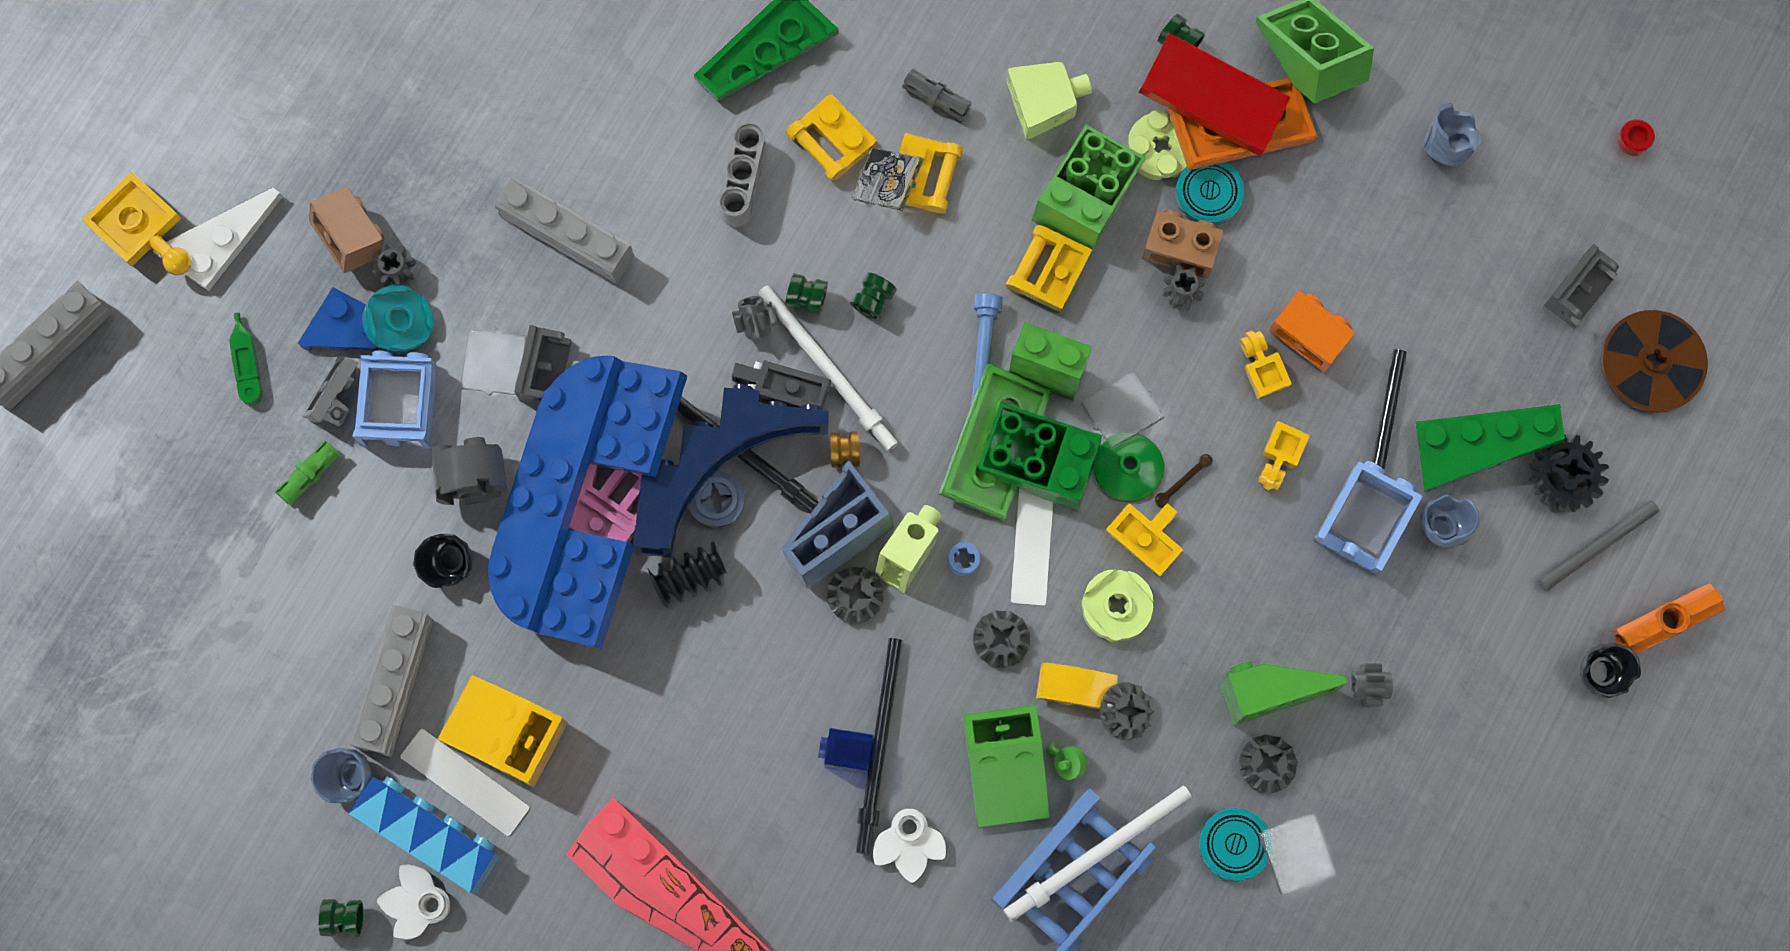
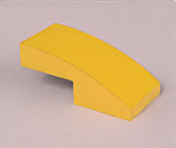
[1036,662,1118,710]

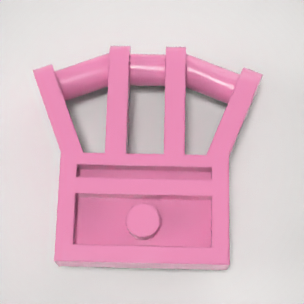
[569,464,642,543]

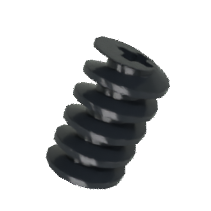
[647,541,727,608]

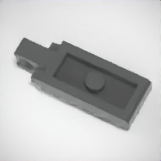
[731,360,831,408]

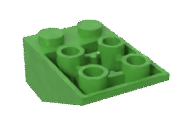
[1031,125,1146,254]
[963,705,1050,828]

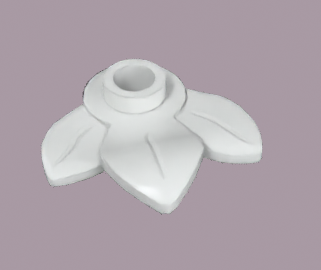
[873,809,946,883]
[377,864,451,939]

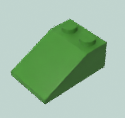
[1256,0,1374,104]
[1219,661,1347,726]

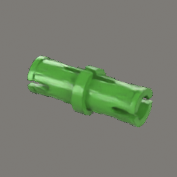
[274,440,341,506]

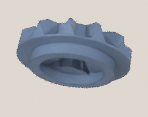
[689,471,745,528]

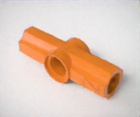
[1613,583,1725,655]

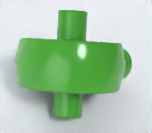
[1046,743,1088,780]

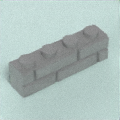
[494,177,634,284]
[0,280,112,411]
[349,605,434,758]

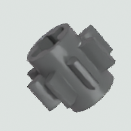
[371,244,416,287]
[1162,265,1206,310]
[732,296,777,339]
[1351,663,1393,707]

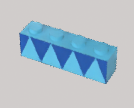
[348,776,500,895]

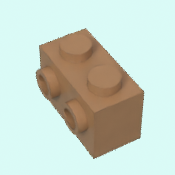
[309,186,384,273]
[1142,210,1224,279]

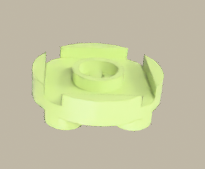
[1127,109,1187,180]
[1081,569,1154,643]

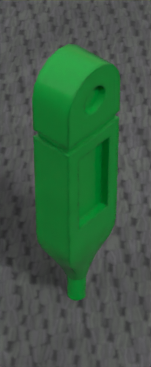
[229,313,263,406]

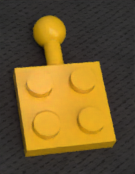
[81,172,192,275]

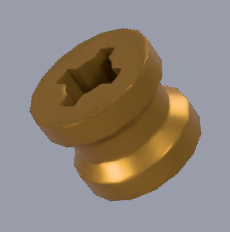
[830,431,860,468]

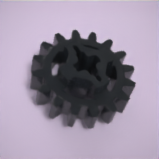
[1528,434,1609,512]

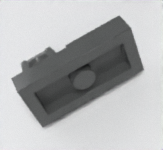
[302,356,358,427]

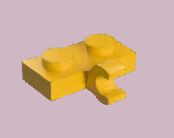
[1105,503,1183,578]

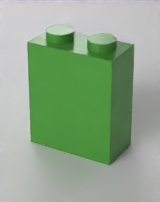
[1009,322,1092,401]

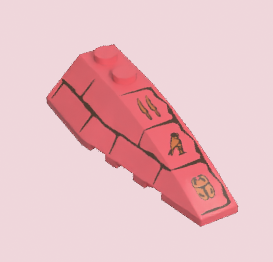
[566,798,771,951]

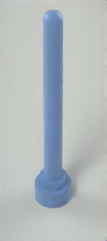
[972,293,1003,401]

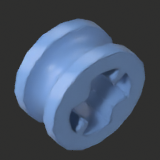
[947,542,980,576]

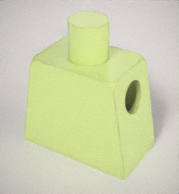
[1006,62,1092,140]
[875,505,942,593]

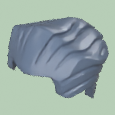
[1423,103,1481,167]

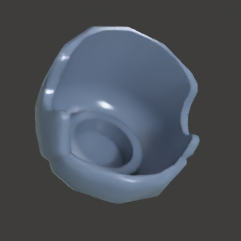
[1421,494,1479,548]
[311,748,372,803]

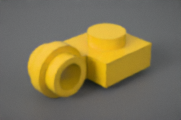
[1240,330,1292,399]
[1258,421,1310,491]

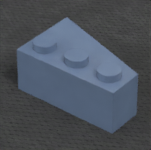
[781,460,894,589]

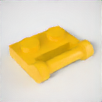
[785,93,877,182]
[886,133,964,214]
[1005,225,1092,313]

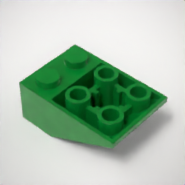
[978,403,1102,511]

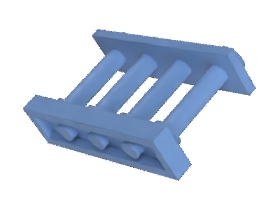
[991,788,1156,951]

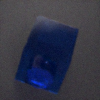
[818,728,873,774]

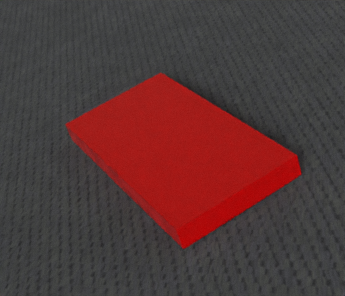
[1138,33,1291,157]

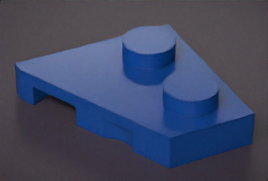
[298,287,379,352]

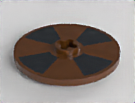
[1601,310,1708,413]

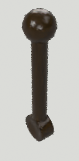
[1155,454,1213,508]

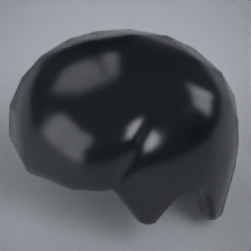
[413,534,473,588]
[1580,643,1641,698]

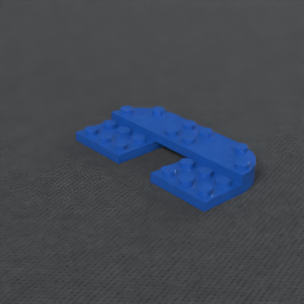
[488,355,688,650]

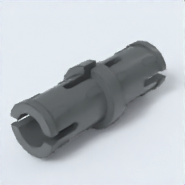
[902,68,972,121]

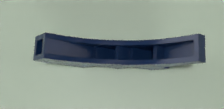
[633,384,829,558]

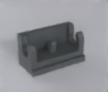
[1544,244,1619,328]
[514,325,572,404]

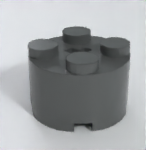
[430,437,507,505]

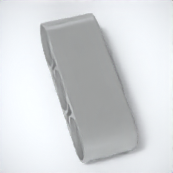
[719,123,766,227]

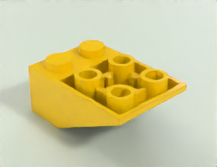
[438,675,568,787]

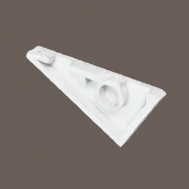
[153,188,283,291]

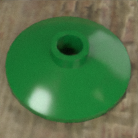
[1093,432,1164,502]

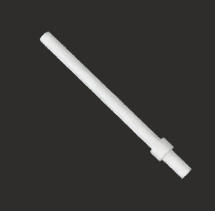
[758,285,898,452]
[1003,785,1192,922]

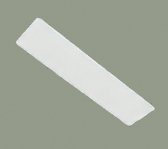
[1011,488,1053,606]
[400,729,529,836]

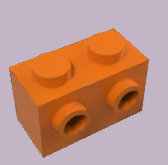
[1269,290,1356,373]

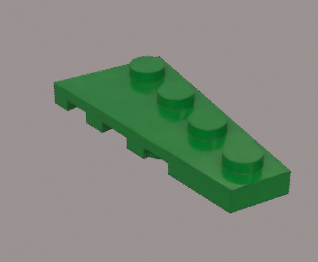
[694,0,839,102]
[1416,404,1565,493]

